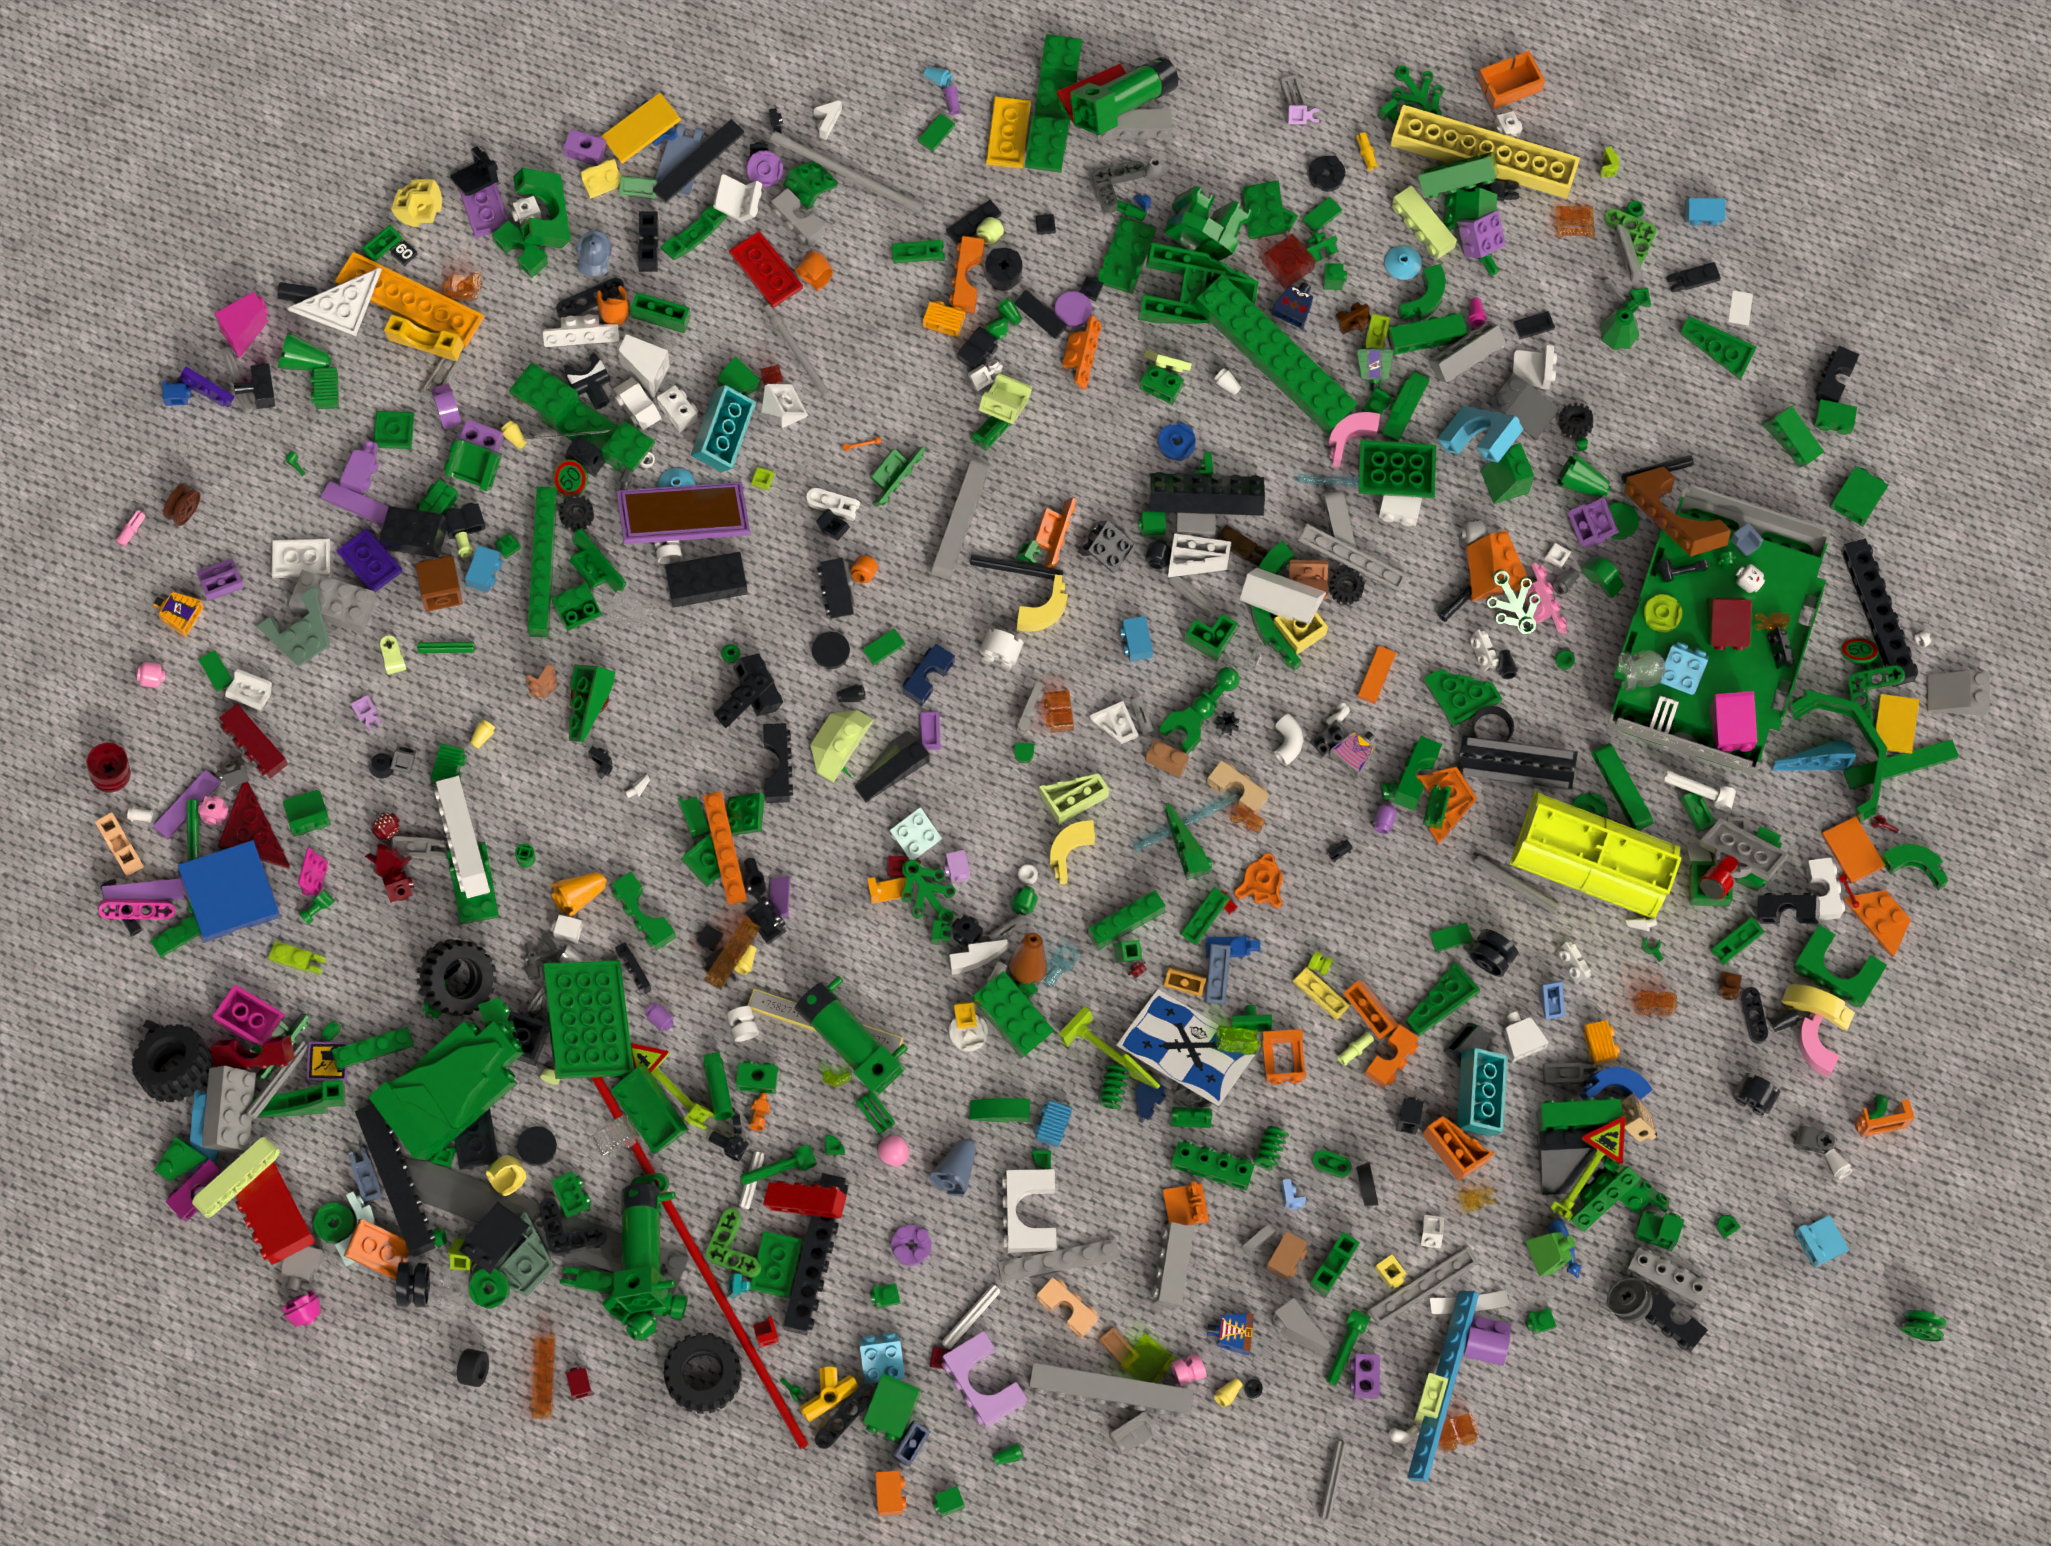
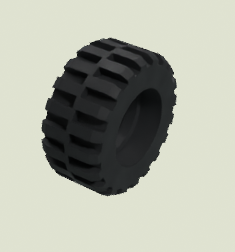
[417,939,497,1016]
[131,1024,213,1103]
[663,1332,742,1414]

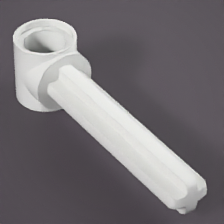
[1663,771,1736,811]

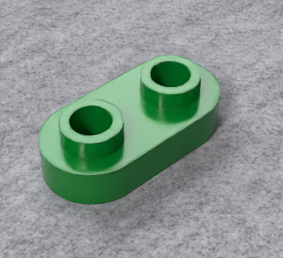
[1312,1150,1352,1178]
[630,1173,670,1193]

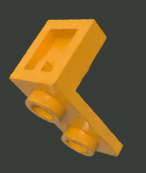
[867,877,909,904]

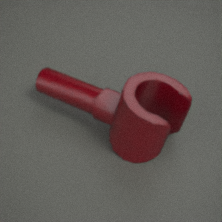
[1871,815,1899,833]

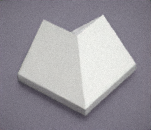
[761,384,808,428]

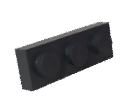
[946,200,1002,245]

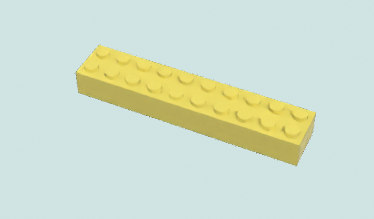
[1391,105,1580,199]

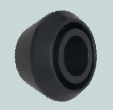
[369,753,394,779]

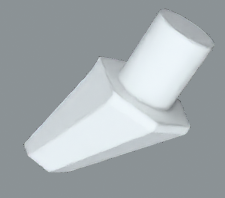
[625,774,650,798]
[1625,917,1658,931]

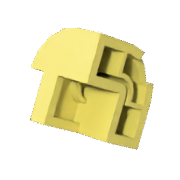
[391,179,442,227]

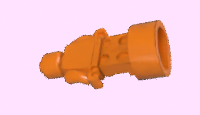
[749,1092,770,1131]

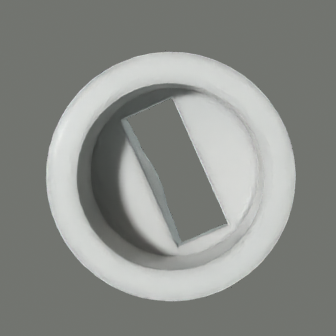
[640,452,655,468]
[1915,631,1932,648]

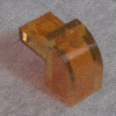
[442,271,482,301]

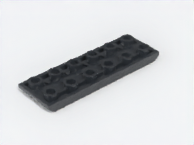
[1458,735,1578,790]

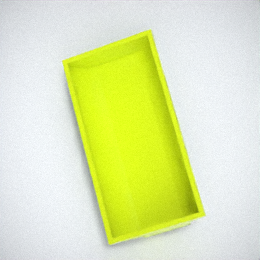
[1509,792,1682,918]

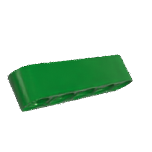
[1591,743,1654,831]

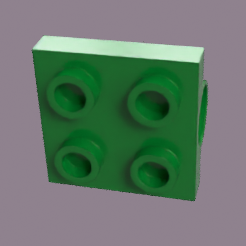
[727,792,765,836]

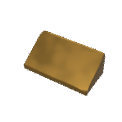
[1163,965,1207,997]

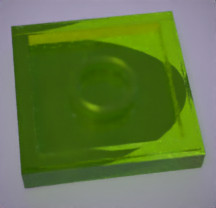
[1120,1333,1176,1384]

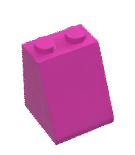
[214,291,268,358]
[1709,691,1757,753]

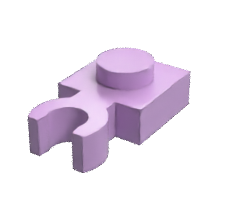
[1287,105,1320,124]
[351,695,381,731]

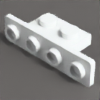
[543,314,619,347]

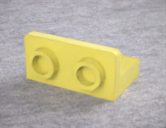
[580,159,621,199]

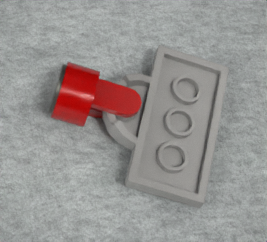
[1700,818,1788,900]

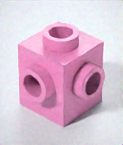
[198,795,228,826]

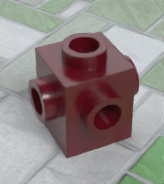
[382,871,414,903]

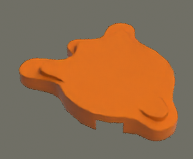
[1234,853,1283,909]

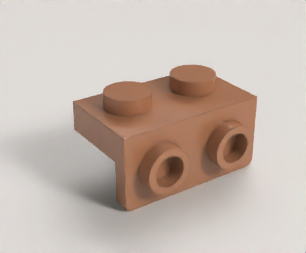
[526,664,558,699]

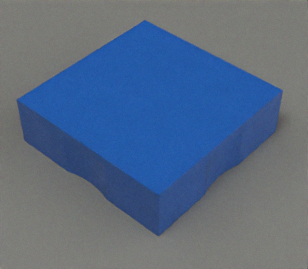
[177,841,279,943]

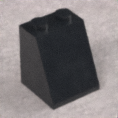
[459,1201,530,1275]

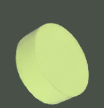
[540,1069,560,1085]

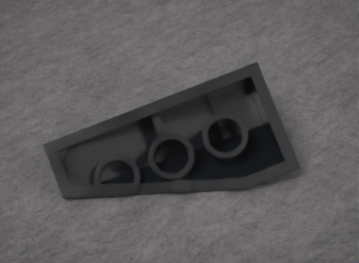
[855,731,930,803]

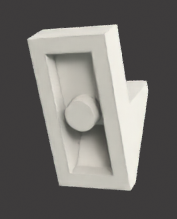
[814,100,842,140]

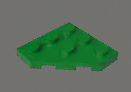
[1423,669,1503,727]

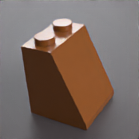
[416,556,463,612]

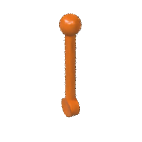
[843,437,882,451]

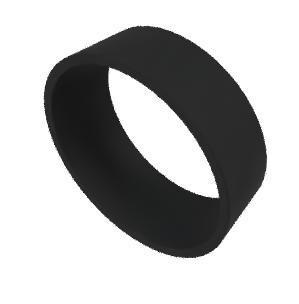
[1472,706,1514,741]
[1356,1162,1379,1206]

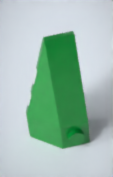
[569,664,616,742]
[1163,802,1212,880]

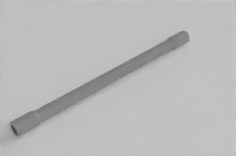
[770,131,924,214]

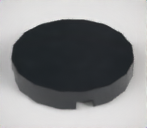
[812,631,850,670]
[517,1126,557,1166]

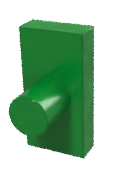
[1231,1005,1272,1033]

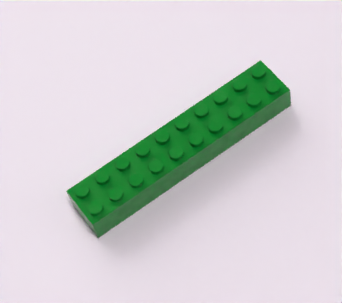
[1193,274,1358,435]

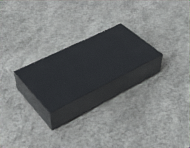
[1513,311,1555,340]

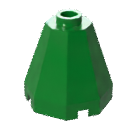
[1600,308,1639,350]

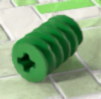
[1098,1065,1129,1109]
[1253,1126,1289,1171]

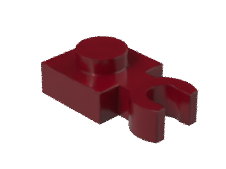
[887,855,921,877]

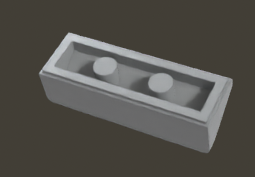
[1615,224,1644,282]

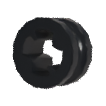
[1244,1379,1263,1399]

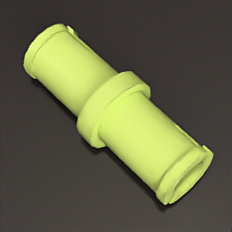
[1337,1032,1374,1066]

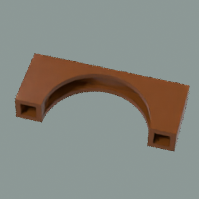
[1624,467,1731,556]

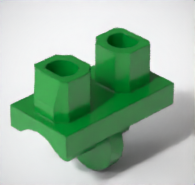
[1302,230,1338,264]

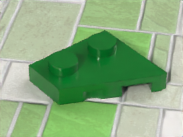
[154,1137,208,1181]

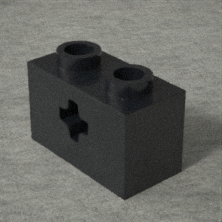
[1396,1097,1424,1135]

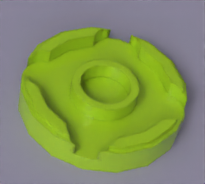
[1643,594,1682,632]

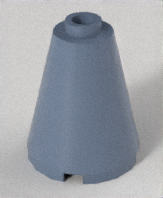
[929,1139,976,1196]

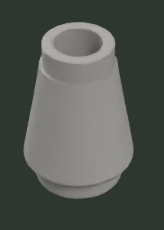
[1145,157,1164,180]

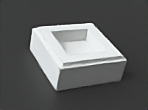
[1545,543,1571,569]

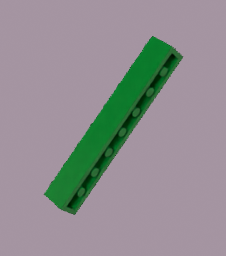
[528,487,557,637]

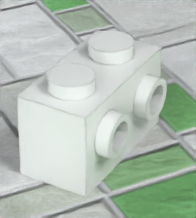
[657,386,698,433]

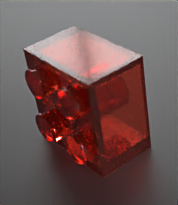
[1262,233,1316,290]

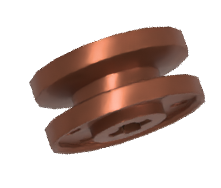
[163,483,201,526]

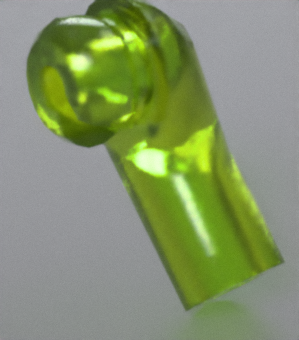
[822,1070,852,1087]

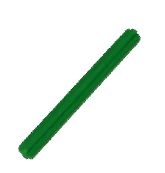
[187,799,199,914]

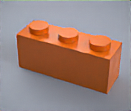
[1343,980,1399,1039]

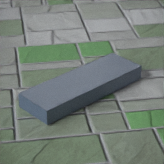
[1206,944,1231,1005]

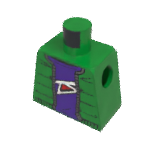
[1357,348,1394,390]

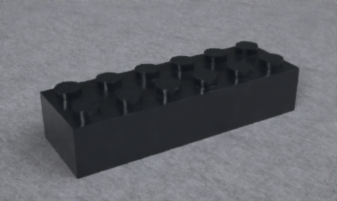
[1149,472,1265,516]

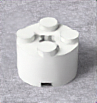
[980,629,1024,669]

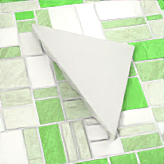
[288,268,382,336]

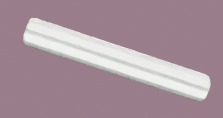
[942,1284,1000,1349]

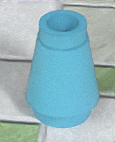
[924,66,953,87]

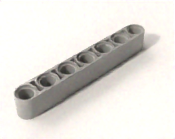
[931,459,990,580]

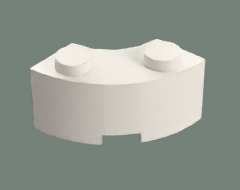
[613,377,662,430]

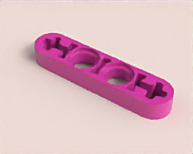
[97,899,175,920]

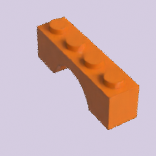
[949,236,985,314]

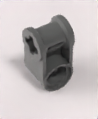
[1795,1126,1835,1154]

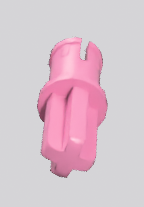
[115,510,146,547]

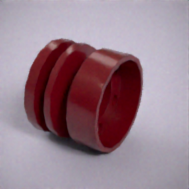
[86,742,131,793]

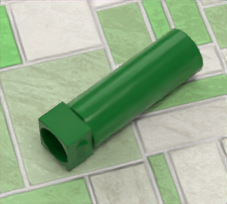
[703,1052,734,1121]

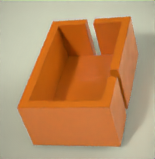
[1477,51,1545,110]

